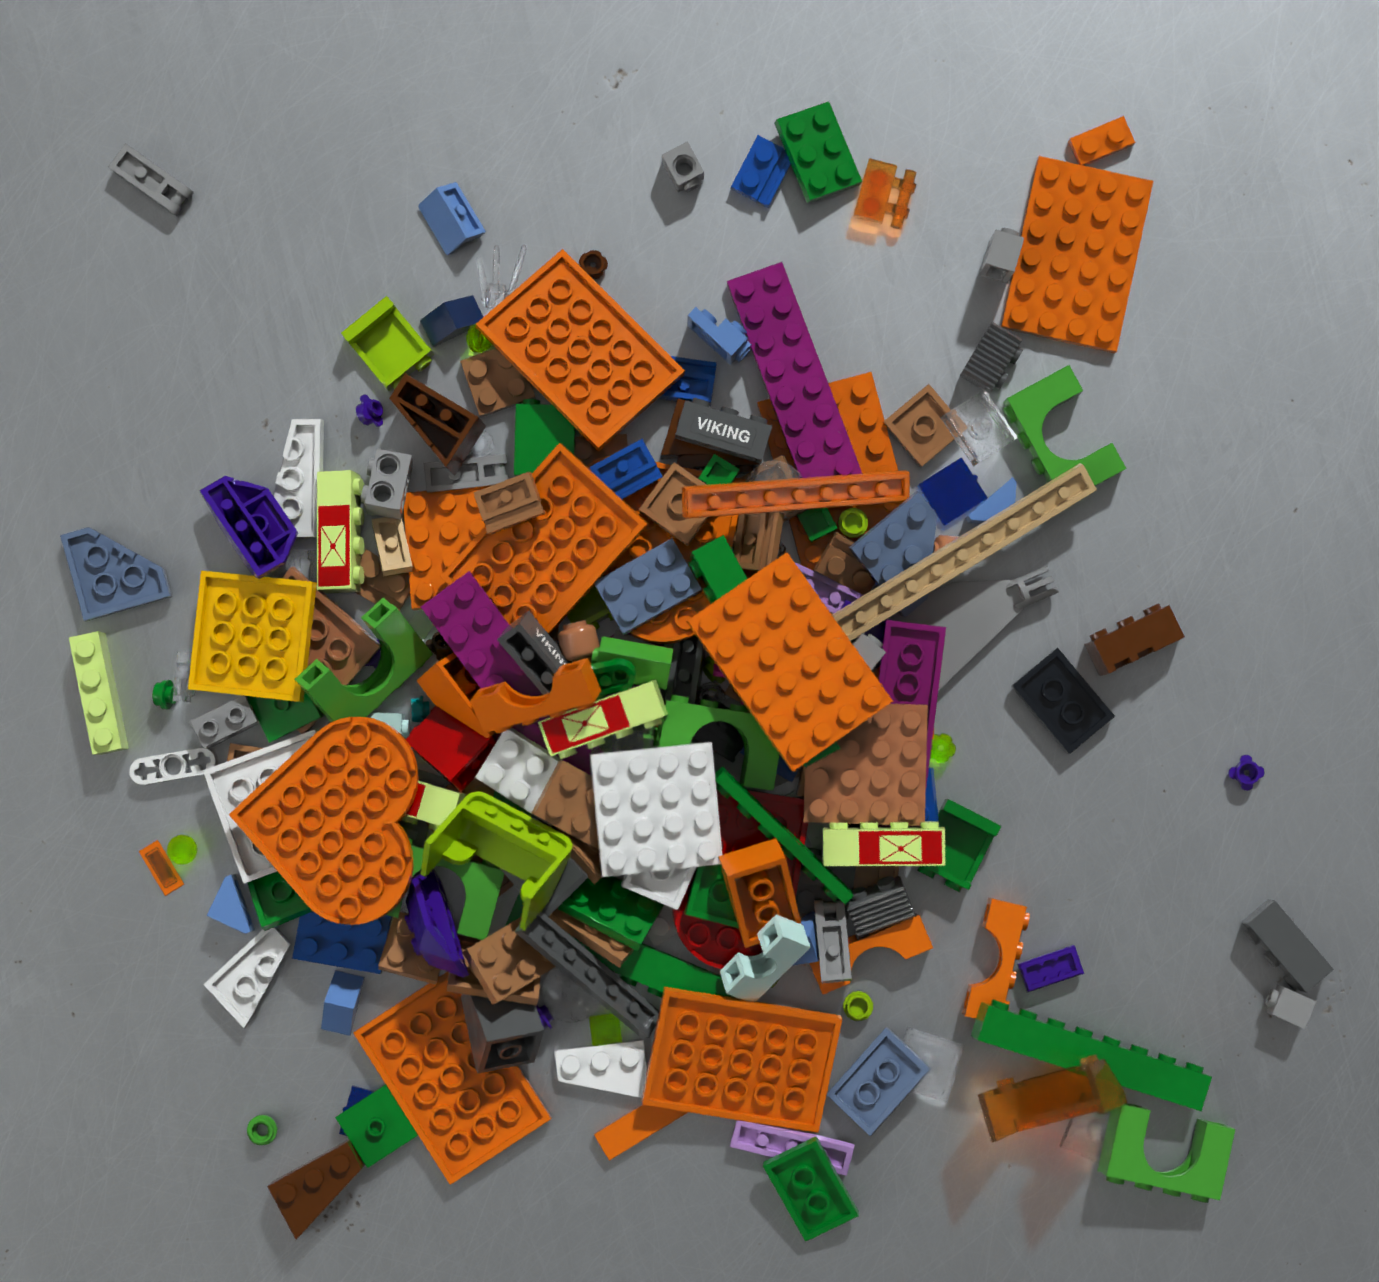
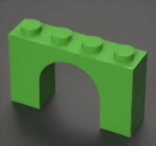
[1003,365,1127,486]
[294,598,433,722]
[591,636,673,753]
[655,695,779,791]
[387,838,504,940]
[1097,1100,1235,1203]

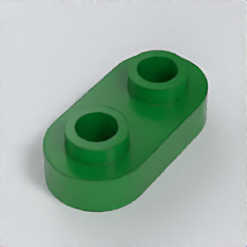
[591,659,636,696]

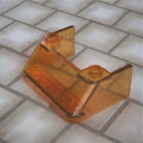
[978,1054,1128,1143]

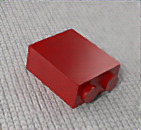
[406,705,497,792]

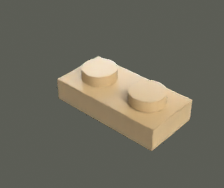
[372,517,413,577]

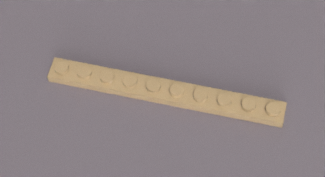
[832,463,1097,641]

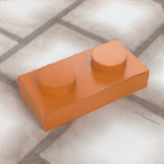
[1068,116,1135,166]

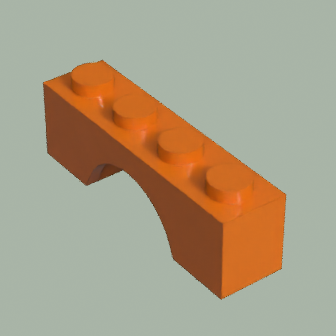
[470,658,601,733]
[962,898,1030,1019]
[809,913,933,995]

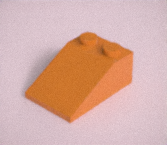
[416,652,495,738]
[718,838,801,948]

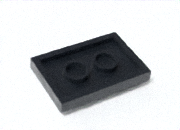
[1011,648,1115,754]

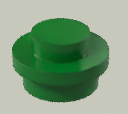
[152,680,178,710]

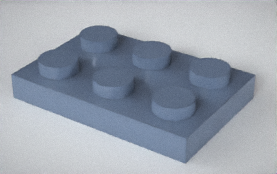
[594,538,702,636]
[827,1028,931,1136]

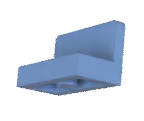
[418,182,486,255]

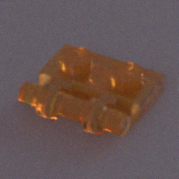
[853,158,917,229]

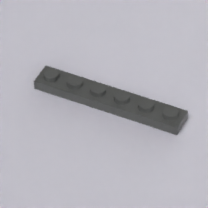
[515,911,659,1039]

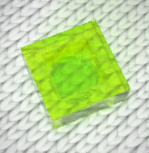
[589,1013,622,1046]

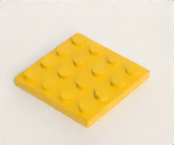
[188,570,317,702]

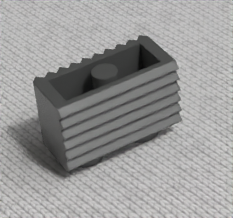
[960,322,1023,393]
[846,876,915,937]

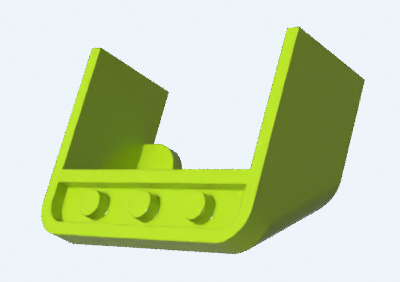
[421,791,572,931]

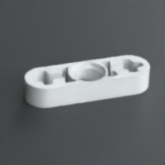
[129,748,218,785]

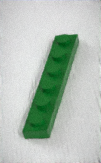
[715,767,853,904]

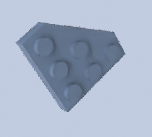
[849,491,937,617]
[60,527,172,621]

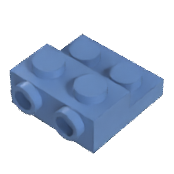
[687,307,752,365]

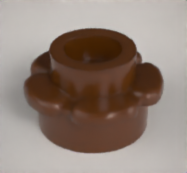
[579,250,608,279]

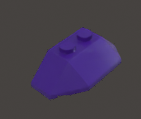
[199,476,298,579]
[405,868,469,977]

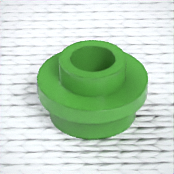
[247,1115,277,1145]

